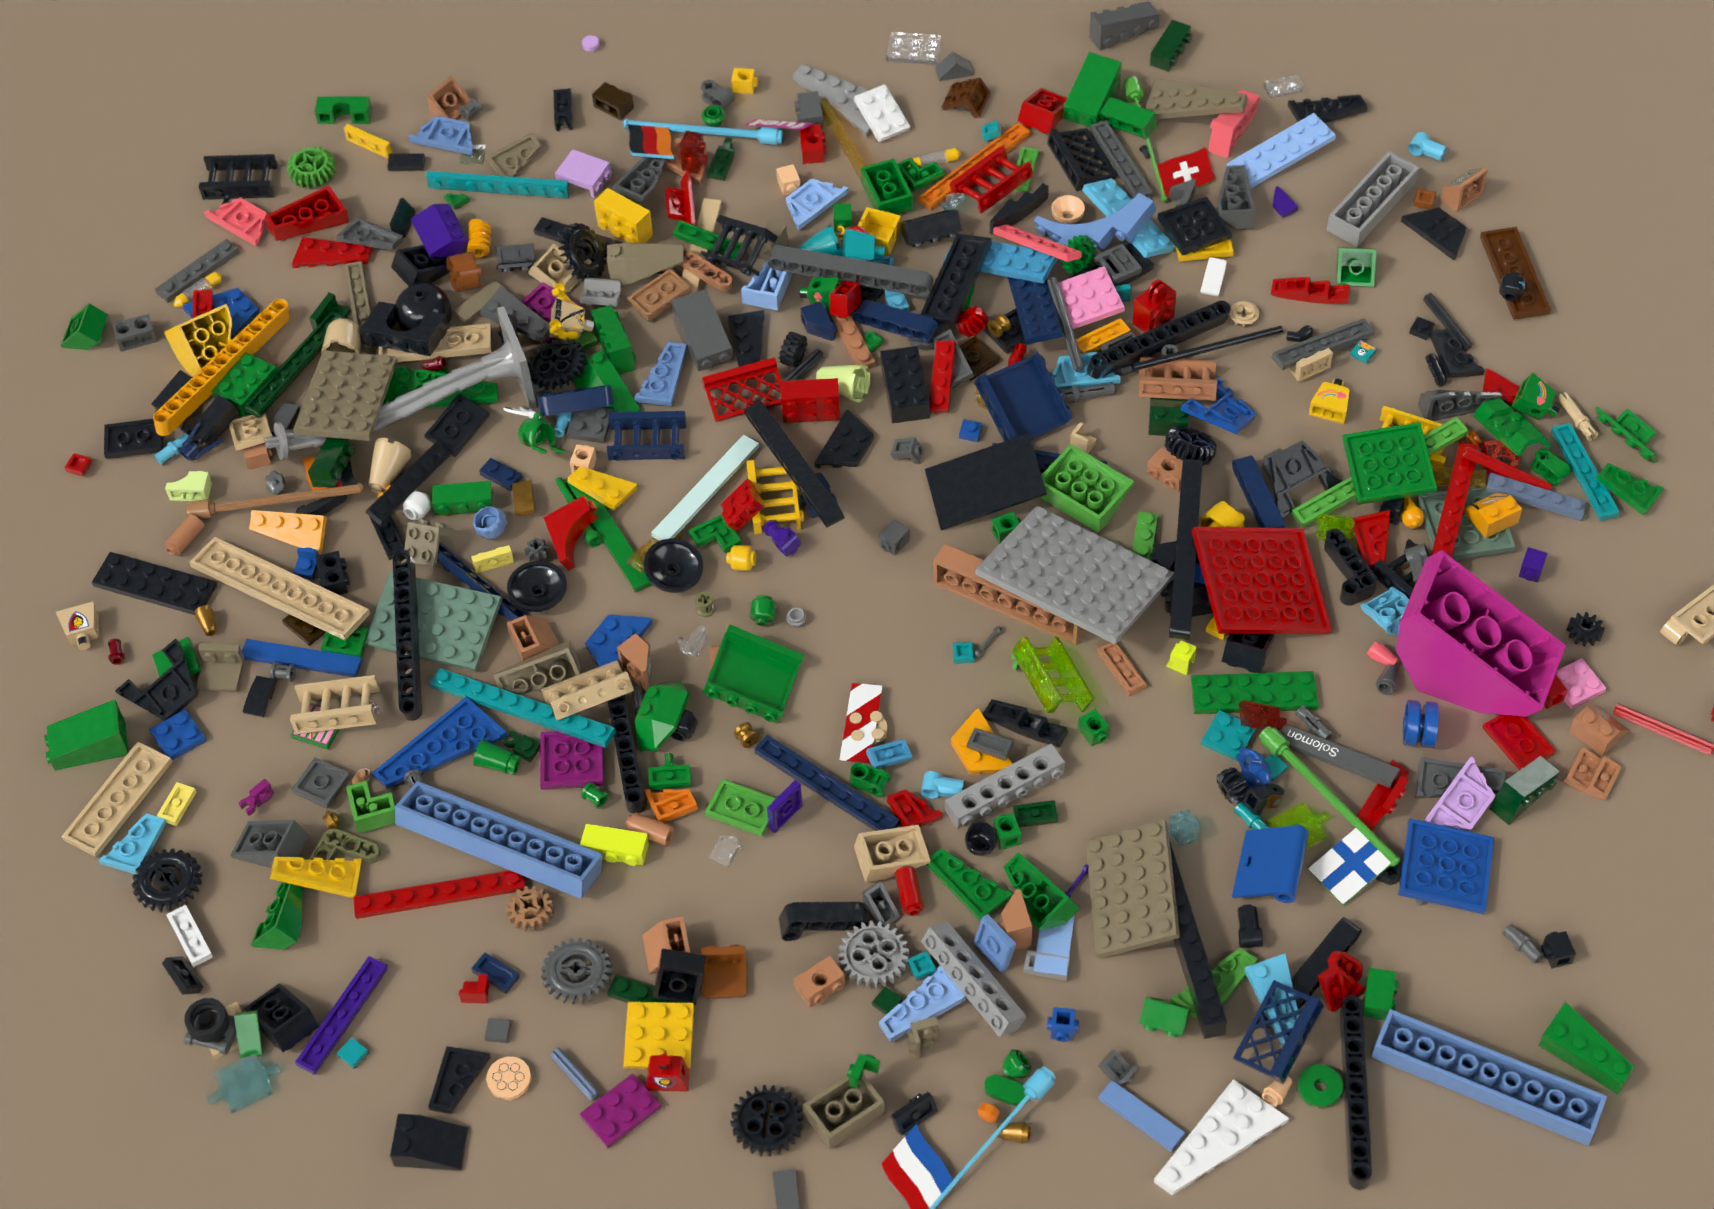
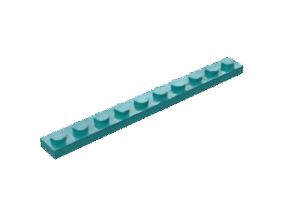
[429,668,616,748]

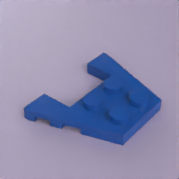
[182,288,259,340]
[1180,377,1257,434]

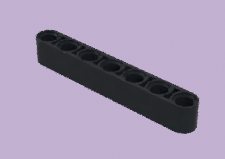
[607,694,645,814]
[1258,917,1362,1035]

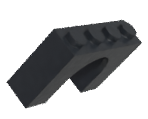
[360,301,449,356]
[151,370,239,446]
[1149,541,1213,617]

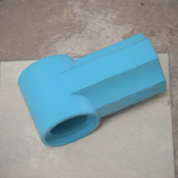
[1408,132,1447,161]
[920,771,964,799]

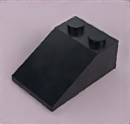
[391,245,450,286]
[1221,634,1275,673]
[244,983,319,1053]
[390,1114,468,1171]

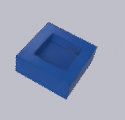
[959,419,982,442]

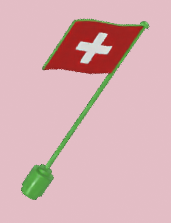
[1123,76,1215,203]

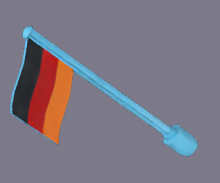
[623,119,784,159]

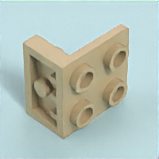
[1288,348,1333,382]

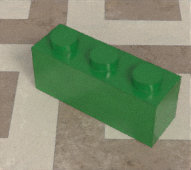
[1099,97,1158,139]
[432,481,493,516]

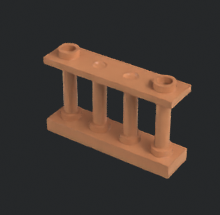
[1139,357,1217,401]

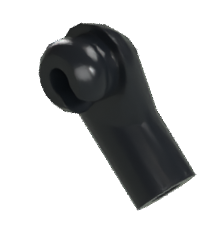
[1286,325,1313,342]

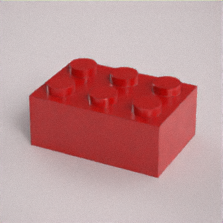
[781,378,840,423]

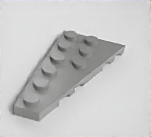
[793,64,872,138]

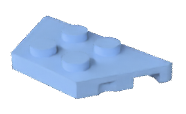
[786,179,849,230]

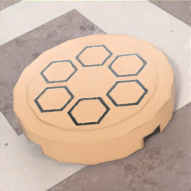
[486,1056,532,1100]

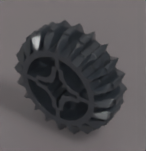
[1164,426,1217,466]

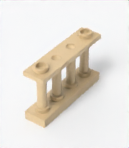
[541,660,634,720]
[290,675,380,734]

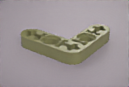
[309,828,381,864]

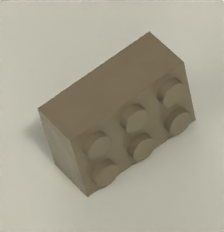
[803,1074,885,1150]

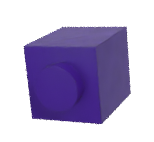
[1518,547,1547,583]

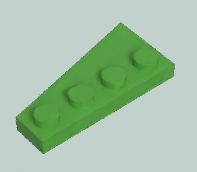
[1170,948,1258,1020]

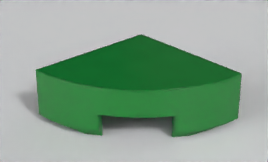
[444,193,470,210]
[865,330,884,354]

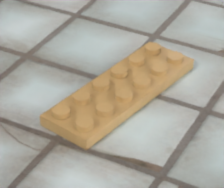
[378,323,492,362]
[61,742,172,858]

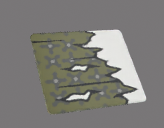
[460,145,485,164]

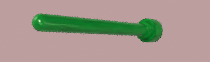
[556,477,603,548]

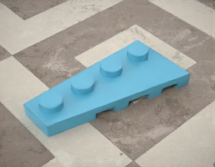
[1244,953,1299,1047]

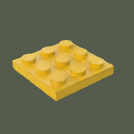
[624,1002,694,1070]

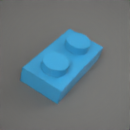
[866,739,913,769]

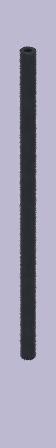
[1131,326,1283,371]

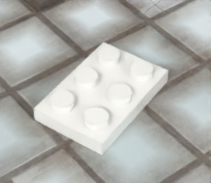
[854,84,910,142]

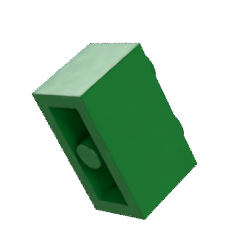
[1363,967,1399,1020]
[1139,996,1190,1038]

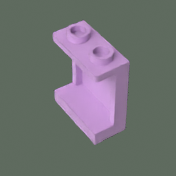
[555,149,612,198]

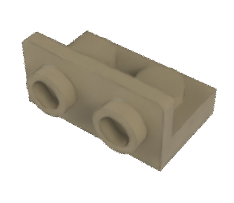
[907,1017,939,1059]

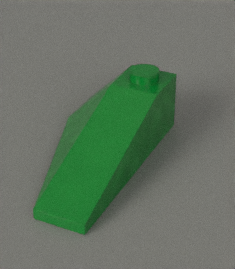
[572,350,641,412]
[1004,852,1079,931]
[251,882,302,950]

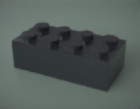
[880,346,930,423]

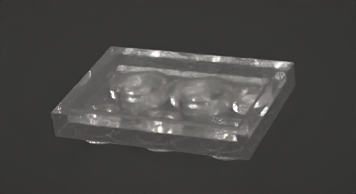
[886,32,942,65]

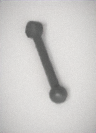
[974,626,1002,657]

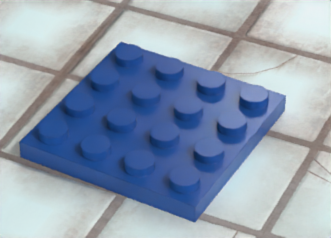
[1398,818,1494,914]

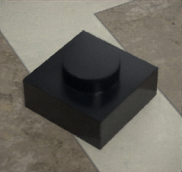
[1409,316,1435,341]

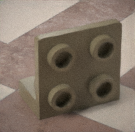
[197,643,245,692]

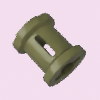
[695,591,714,617]

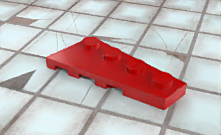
[292,237,373,268]

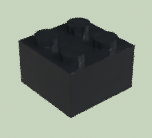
[653,948,705,1005]

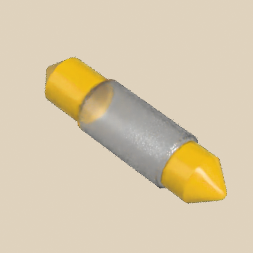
[908,148,962,168]
[174,272,222,307]

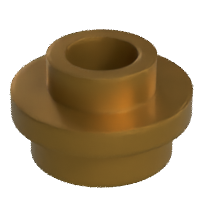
[322,810,341,829]

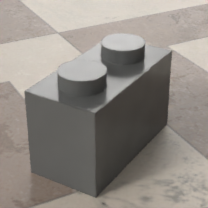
[794,91,823,129]

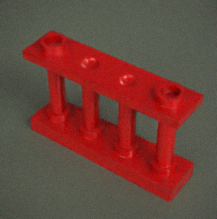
[950,146,1033,214]

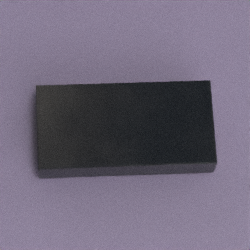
[387,153,425,171]

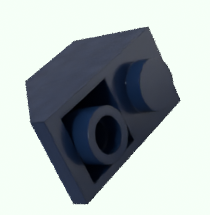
[800,302,836,341]

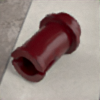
[421,356,447,371]
[108,638,125,665]

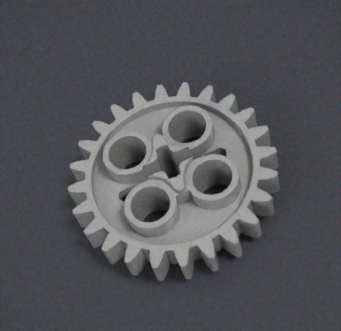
[838,921,909,989]

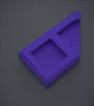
[1272,186,1298,218]

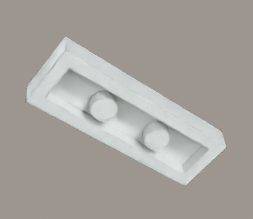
[166,905,213,967]

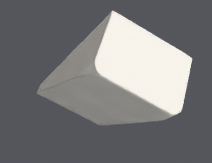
[1200,257,1227,297]

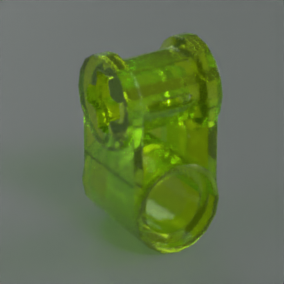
[1315,514,1355,541]

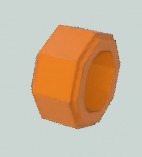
[977,1102,1000,1123]

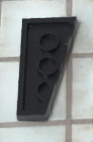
[1288,95,1368,123]

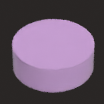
[582,35,600,52]

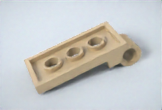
[1660,584,1714,646]

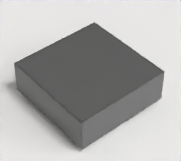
[485,1018,511,1043]

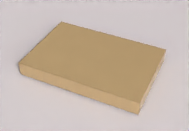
[229,412,273,451]

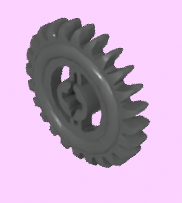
[541,938,613,1005]

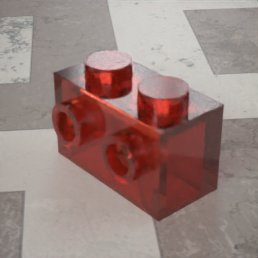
[679,130,707,174]

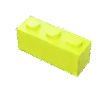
[580,824,649,866]

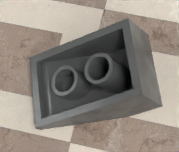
[230,820,308,868]

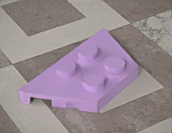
[1424,756,1495,831]

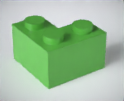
[346,781,396,833]

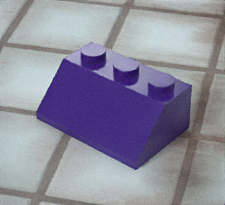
[411,204,469,257]

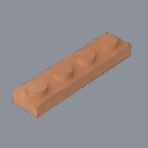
[830,315,876,370]

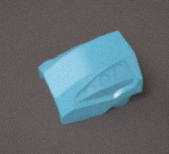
[1361,587,1409,636]

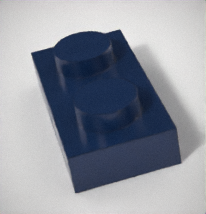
[479,458,522,491]

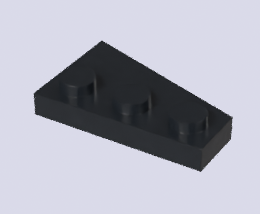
[1429,329,1485,378]

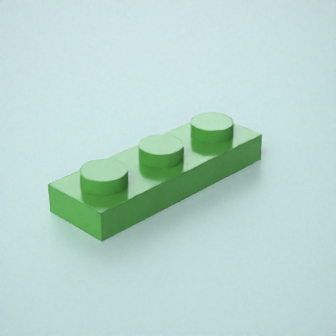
[1132,511,1158,561]

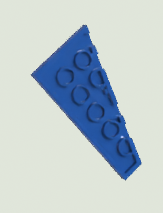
[372,696,508,789]

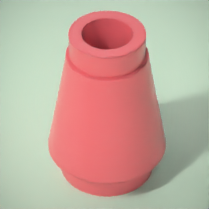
[1367,641,1398,666]

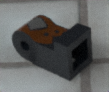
[1242,783,1285,815]

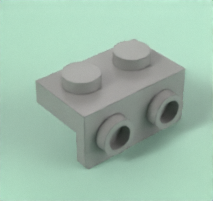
[580,278,621,307]

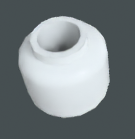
[402,491,432,520]

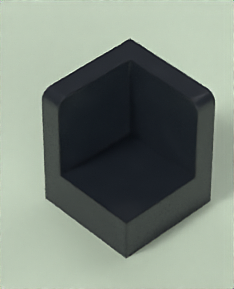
[1379,497,1405,525]

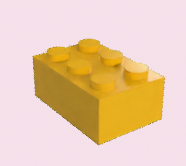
[594,188,653,244]

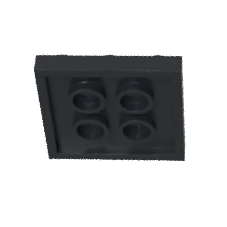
[1157,197,1232,256]

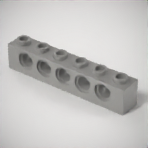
[945,744,1065,829]
[921,921,1027,1037]

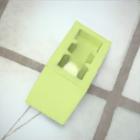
[165,471,212,501]

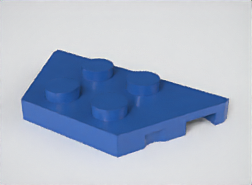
[585,614,652,666]

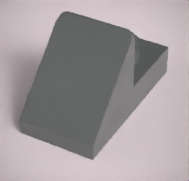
[1169,179,1196,207]

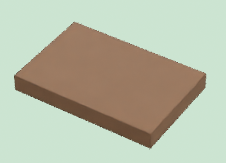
[627,269,693,322]

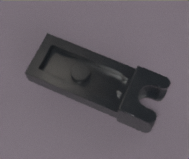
[553,88,573,131]

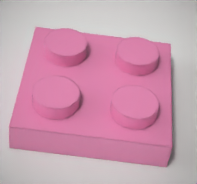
[1556,658,1606,709]

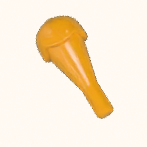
[1401,496,1425,529]

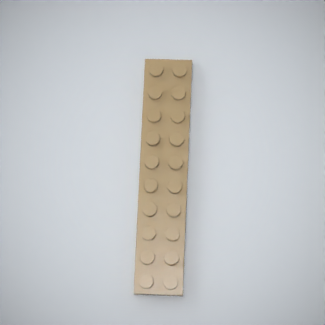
[189,537,370,640]

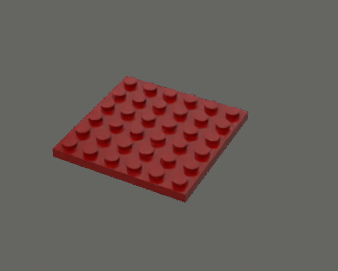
[1192,527,1332,634]

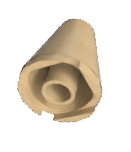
[368,438,412,494]

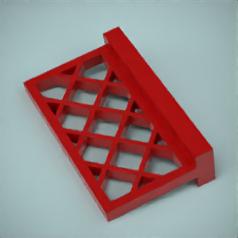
[702,357,782,422]

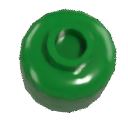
[750,595,777,626]

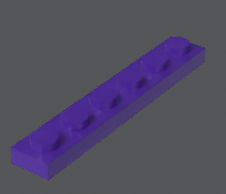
[295,956,388,1075]

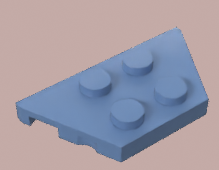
[408,116,473,155]

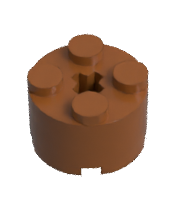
[447,251,481,292]

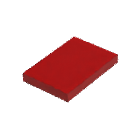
[1482,715,1556,770]

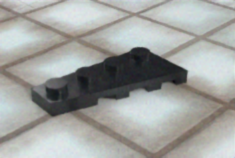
[728,310,765,367]

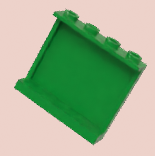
[702,624,804,724]

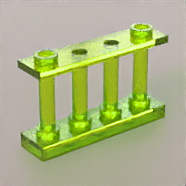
[1011,637,1095,713]

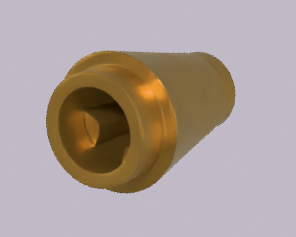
[194,605,217,636]
[997,1121,1031,1144]

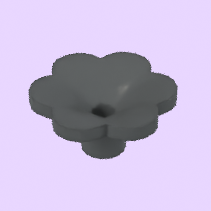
[265,470,285,495]

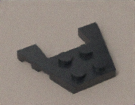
[1268,440,1342,518]
[115,638,198,721]

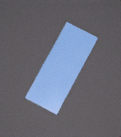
[1034,915,1075,976]

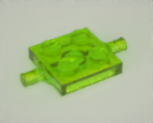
[1267,802,1329,849]

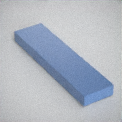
[1098,1080,1185,1152]

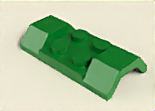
[1473,398,1551,456]

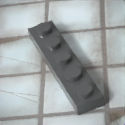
[155,239,240,303]

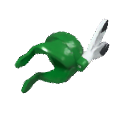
[503,406,565,454]

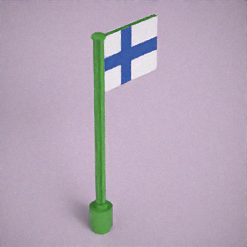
[1259,726,1400,906]

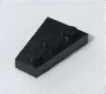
[428,1046,490,1114]

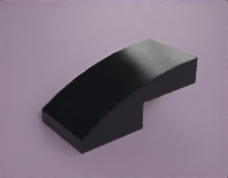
[242,676,277,718]

